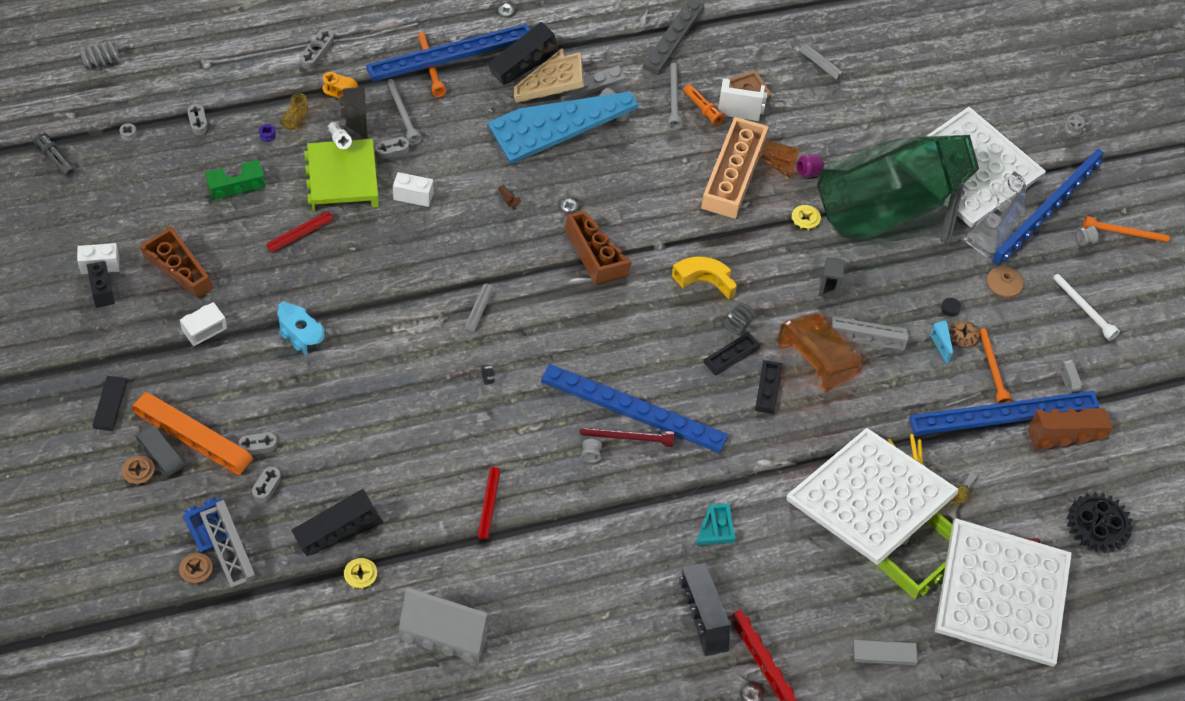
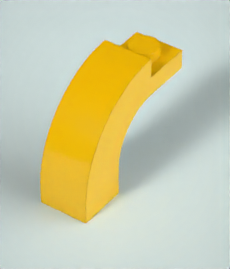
[672,257,737,300]

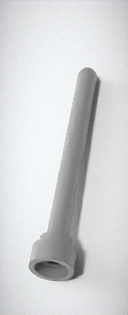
[668,63,682,130]
[387,79,422,145]

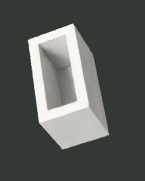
[393,172,433,207]
[77,243,119,275]
[180,302,227,346]

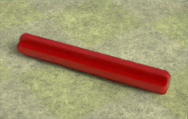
[266,211,333,253]
[478,467,500,539]

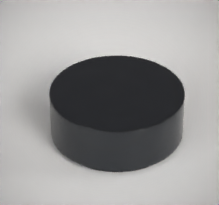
[941,298,961,317]
[482,365,495,385]

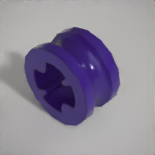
[259,124,276,142]

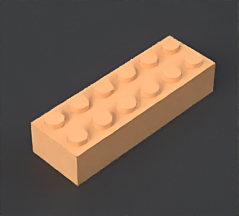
[701,117,768,219]

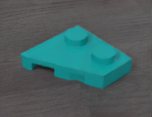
[696,503,736,546]

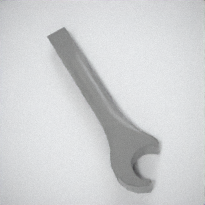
[939,472,978,524]

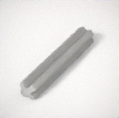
[800,43,842,79]
[465,283,493,332]

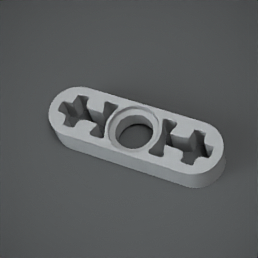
[300,29,334,69]

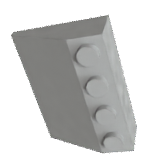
[399,588,488,663]

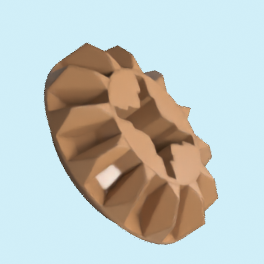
[949,320,980,347]
[122,456,155,486]
[179,553,213,585]

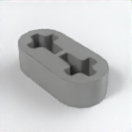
[187,104,208,135]
[376,137,409,159]
[1060,360,1081,394]
[238,433,277,455]
[252,467,281,503]

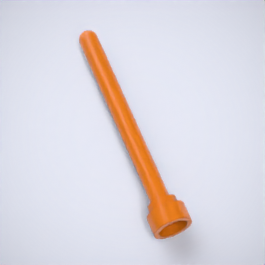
[418,32,446,97]
[1083,216,1171,242]
[979,328,1012,404]

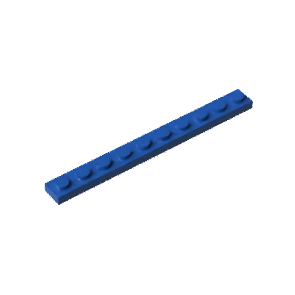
[366,24,530,82]
[992,149,1104,265]
[541,364,728,453]
[909,391,1100,436]

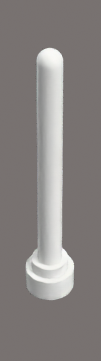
[1054,274,1120,341]

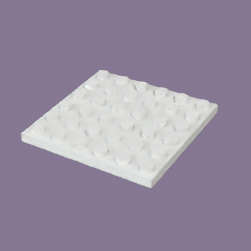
[895,107,1046,228]
[786,428,958,565]
[934,518,1071,667]

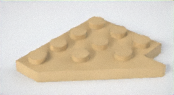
[514,49,584,103]

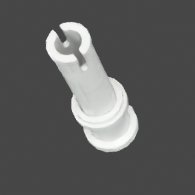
[328,122,352,149]

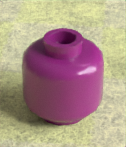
[796,154,824,178]

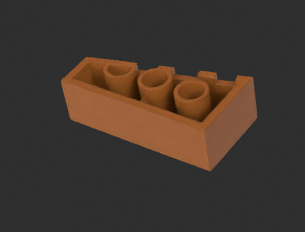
[564,211,632,284]
[139,226,214,298]
[1028,408,1113,449]

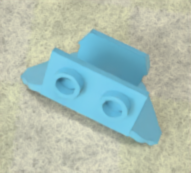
[277,301,324,355]

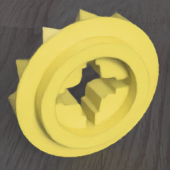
[792,205,821,230]
[344,558,377,589]

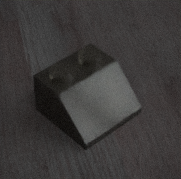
[340,87,368,138]

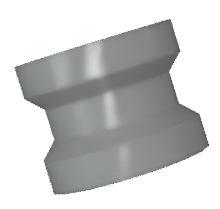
[1064,115,1085,137]
[1076,226,1098,246]
[581,439,602,463]

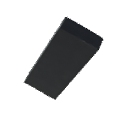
[704,332,760,376]
[755,360,782,414]
[92,376,127,431]

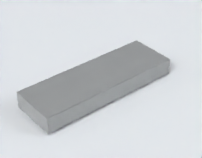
[853,640,917,665]

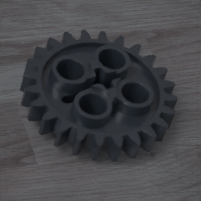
[1066,492,1133,553]

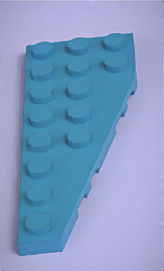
[487,92,639,165]

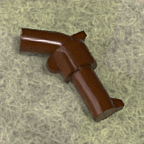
[498,185,521,210]

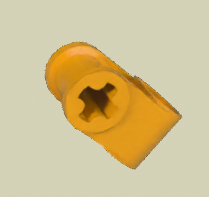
[323,72,358,101]

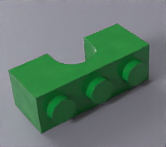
[205,160,266,200]

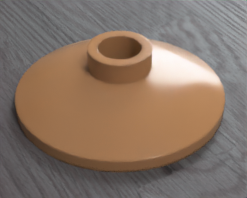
[987,266,1024,297]

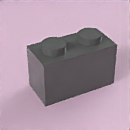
[818,257,845,300]

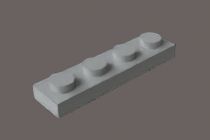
[558,66,626,102]

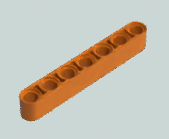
[131,392,253,475]

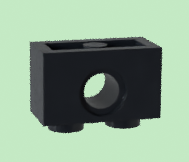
[86,261,115,308]

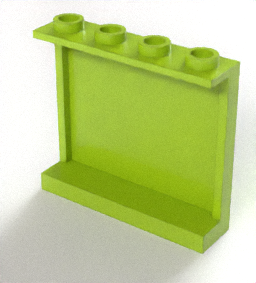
[304,139,379,212]

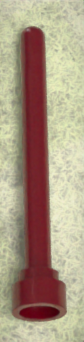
[579,428,674,447]

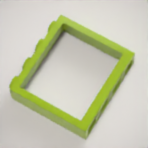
[877,512,952,600]

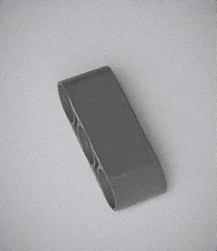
[135,425,184,478]

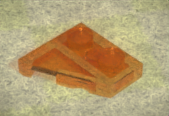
[761,140,800,179]

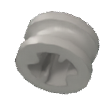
[119,123,137,142]

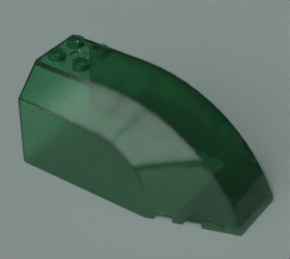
[817,135,979,240]

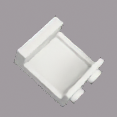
[718,79,767,121]

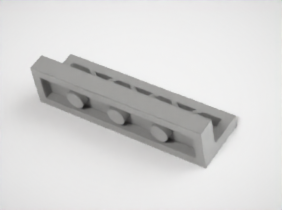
[830,316,908,351]
[200,500,255,589]

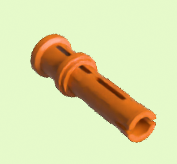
[683,84,725,126]

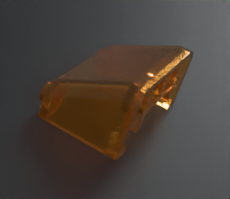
[777,313,863,393]

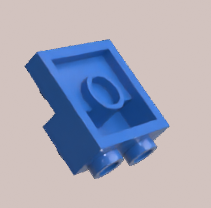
[182,497,239,553]

